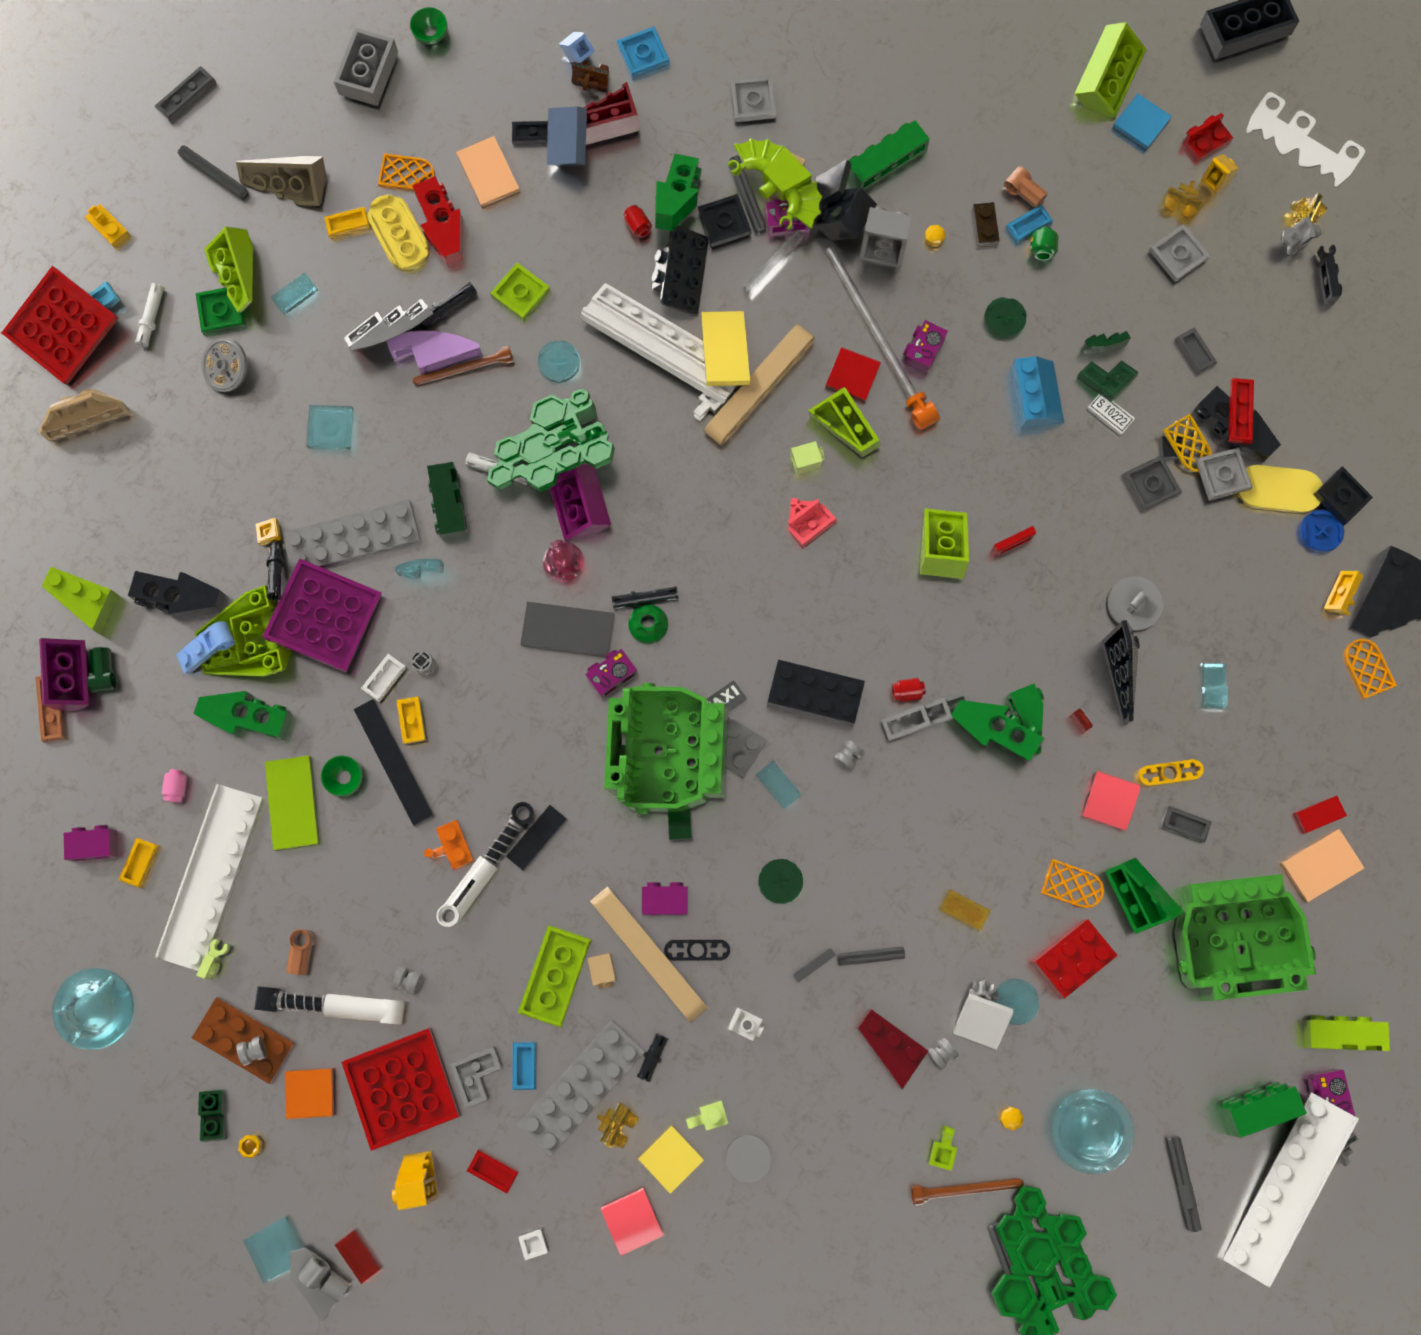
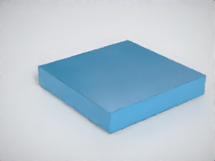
[616,26,670,79]
[1113,94,1172,150]

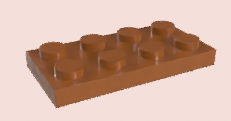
[192,997,296,1084]

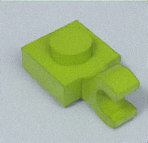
[928,1125,957,1171]

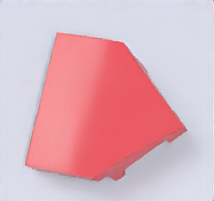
[788,498,837,548]

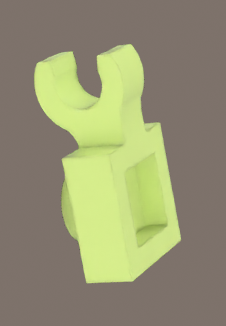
[196,939,230,979]
[686,1101,728,1131]

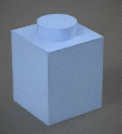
[559,32,595,63]

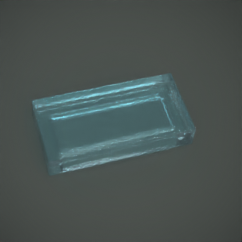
[271,272,319,315]
[756,760,802,809]

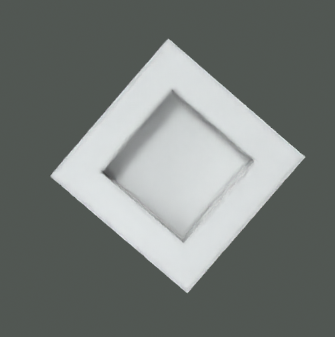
[518,1228,549,1260]

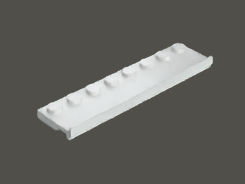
[580,283,738,404]
[155,784,264,971]
[1223,1092,1359,1288]

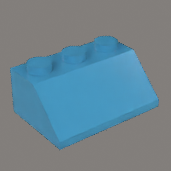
[1011,356,1064,429]

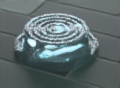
[52,968,133,1050]
[1051,1089,1134,1174]

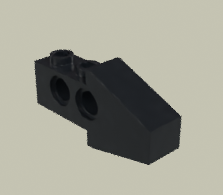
[1194,386,1281,463]
[128,571,226,619]

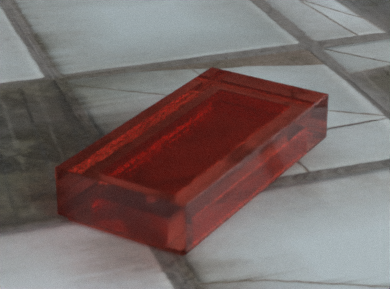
[335,1229,382,1284]

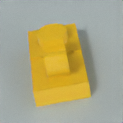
[85,204,130,248]
[1324,571,1364,615]

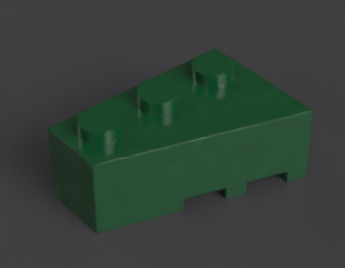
[427,462,469,541]

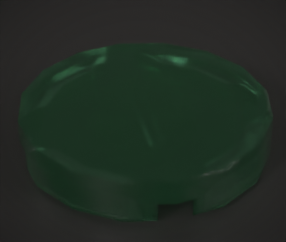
[984,297,1027,339]
[758,859,803,904]

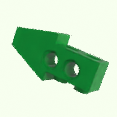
[655,154,702,231]
[193,691,292,740]
[951,700,1045,762]

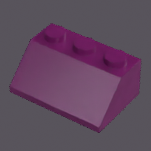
[550,464,611,541]
[39,638,89,711]

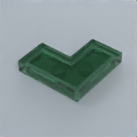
[1077,360,1139,402]

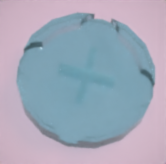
[538,341,581,383]
[994,979,1039,1025]

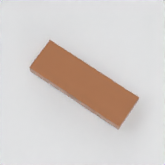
[35,676,66,743]

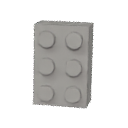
[334,28,398,106]
[860,207,913,267]

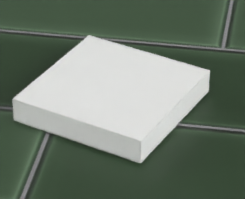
[953,993,1013,1050]

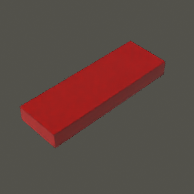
[1229,378,1254,444]

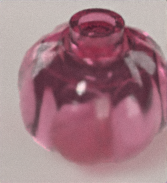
[542,540,584,582]

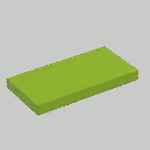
[265,755,320,851]
[518,925,592,1028]

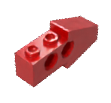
[412,176,463,266]

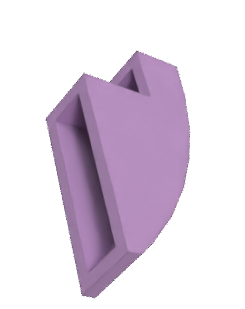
[386,331,482,375]

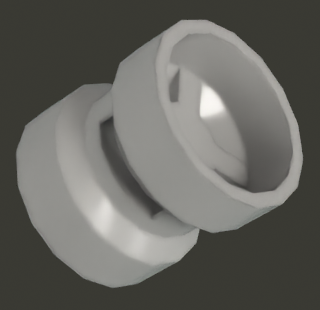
[410,650,436,676]
[834,740,865,771]
[392,966,422,995]
[236,1036,267,1066]
[927,1038,959,1070]

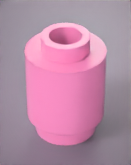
[162,769,188,803]

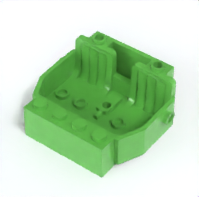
[604,683,729,814]
[1174,874,1316,1001]

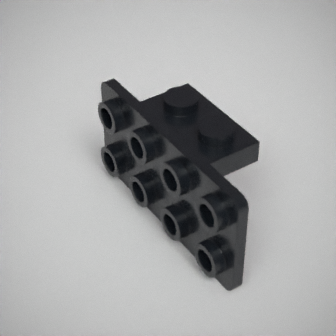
[652,225,708,316]

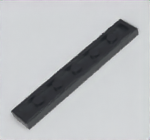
[353,699,434,827]

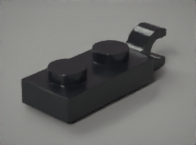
[1317,245,1342,305]

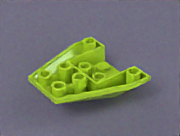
[195,585,292,676]

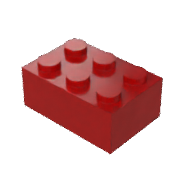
[1030,919,1118,999]

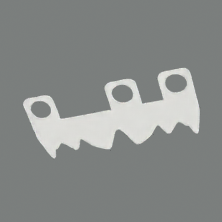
[1246,92,1365,187]

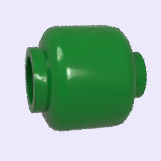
[1030,227,1059,260]

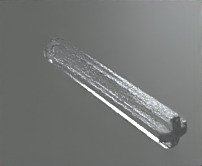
[743,230,804,296]

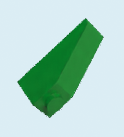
[1007,683,1044,757]

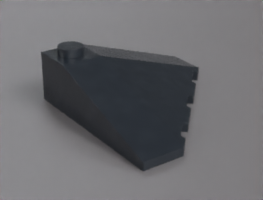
[1349,546,1421,638]
[1102,620,1140,725]

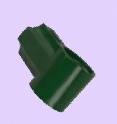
[87,647,116,693]

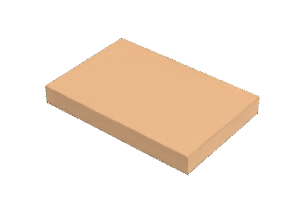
[456,136,520,208]
[1280,829,1364,903]

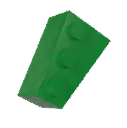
[1105,857,1185,934]

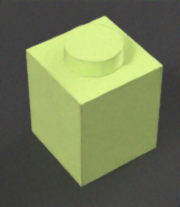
[790,441,825,475]

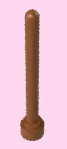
[413,346,514,385]
[911,1178,1024,1206]

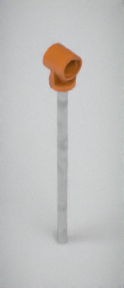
[826,246,940,430]

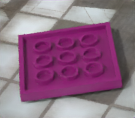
[262,558,382,673]

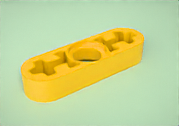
[1137,759,1204,787]

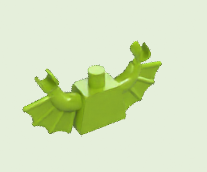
[728,138,823,230]

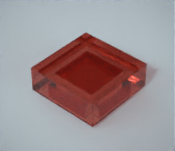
[1069,708,1093,734]

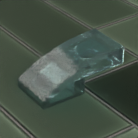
[395,559,445,579]
[1202,663,1228,708]

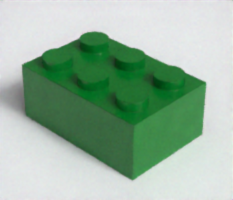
[1217,1082,1307,1138]

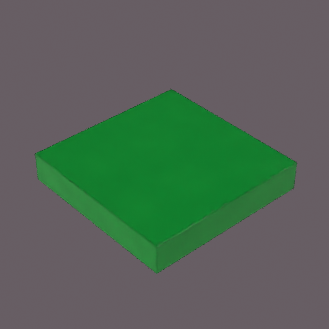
[195,287,245,335]

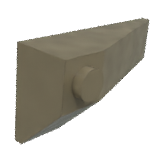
[236,156,327,206]

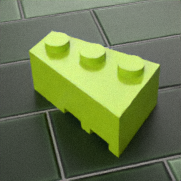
[808,387,881,458]
[42,567,120,635]
[1303,1015,1390,1051]

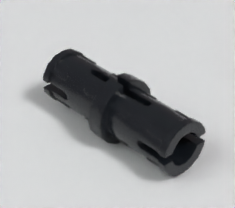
[637,1033,669,1082]

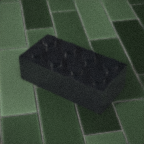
[1200,0,1299,60]
[767,659,865,728]

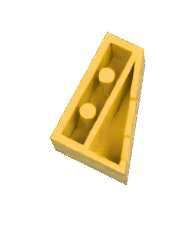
[392,1150,438,1210]

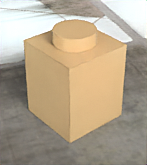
[587,953,617,989]

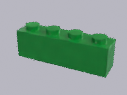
[848,120,930,190]

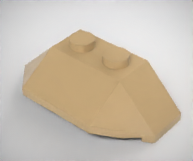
[39,389,130,441]

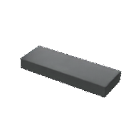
[155,66,216,123]

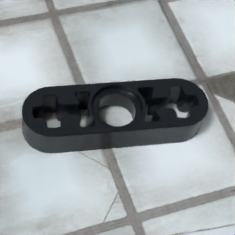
[664,940,730,961]

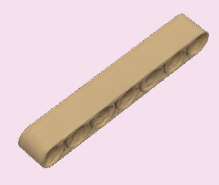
[704,324,815,445]
[590,886,708,1023]

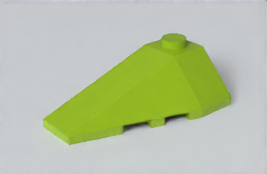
[204,226,253,312]

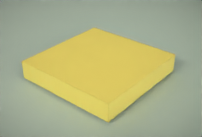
[638,1125,704,1194]

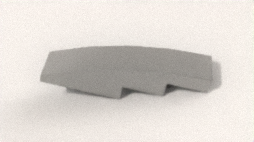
[881,690,970,741]

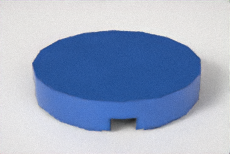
[1298,510,1345,554]

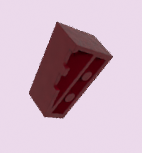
[583,82,640,145]
[856,1009,929,1090]

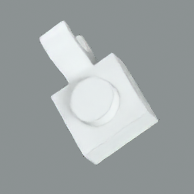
[693,393,729,422]

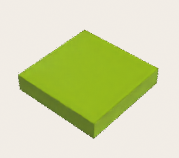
[490,262,550,321]

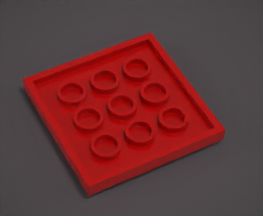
[1,266,119,385]
[341,1028,460,1151]

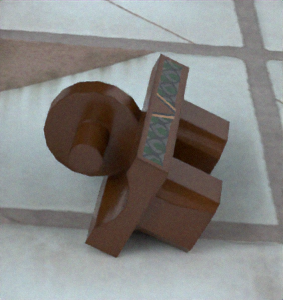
[571,60,609,92]

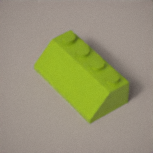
[1075,22,1147,118]

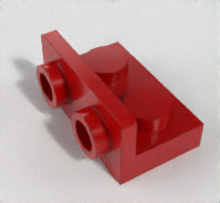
[1183,113,1233,162]

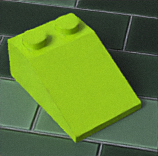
[920,508,969,579]

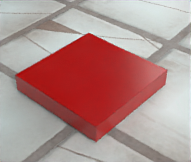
[825,347,881,402]

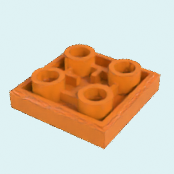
[285,1068,334,1119]

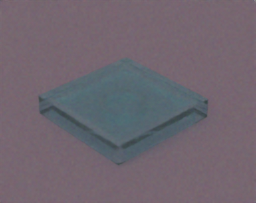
[306,405,354,450]
[243,1216,302,1283]

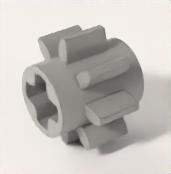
[969,979,998,1002]

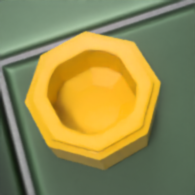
[924,225,946,247]
[1000,1106,1024,1131]
[238,1135,263,1158]

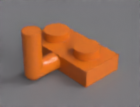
[424,820,475,870]

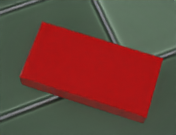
[991,526,1036,557]
[1294,796,1347,834]
[467,1149,519,1194]

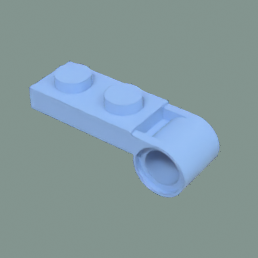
[176,621,235,674]

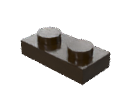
[972,202,1000,247]

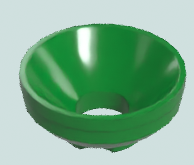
[410,7,448,45]
[628,604,668,644]
[321,755,363,796]

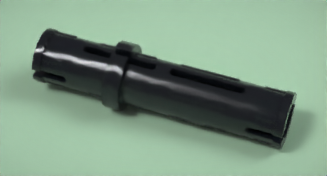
[420,282,477,328]
[266,542,284,601]
[611,586,679,610]

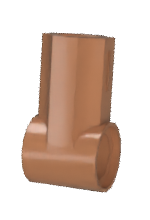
[1004,167,1048,208]
[286,929,315,975]

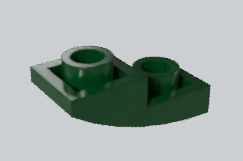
[1081,331,1131,355]
[668,808,693,841]
[198,1090,226,1142]

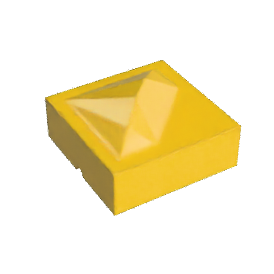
[255,518,281,546]

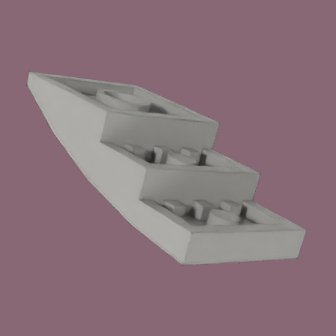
[344,299,433,350]

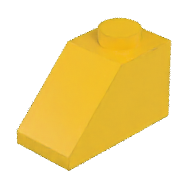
[1201,154,1239,194]

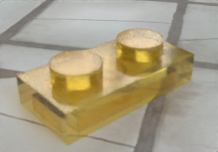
[939,889,991,931]

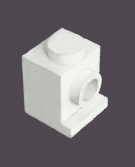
[728,1007,765,1041]

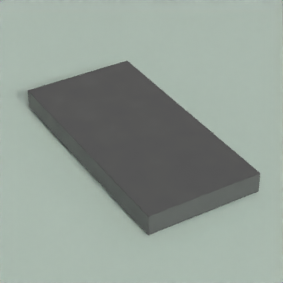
[520,602,614,657]

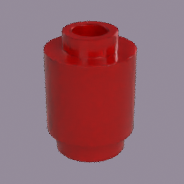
[623,205,652,238]
[892,678,926,703]

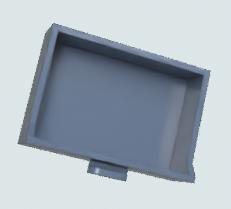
[547,106,587,167]

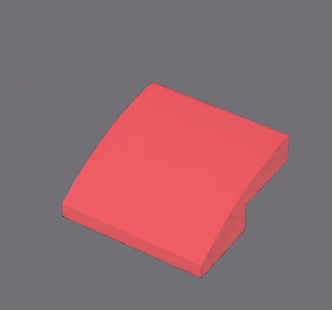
[1083,771,1141,830]
[601,1188,664,1256]

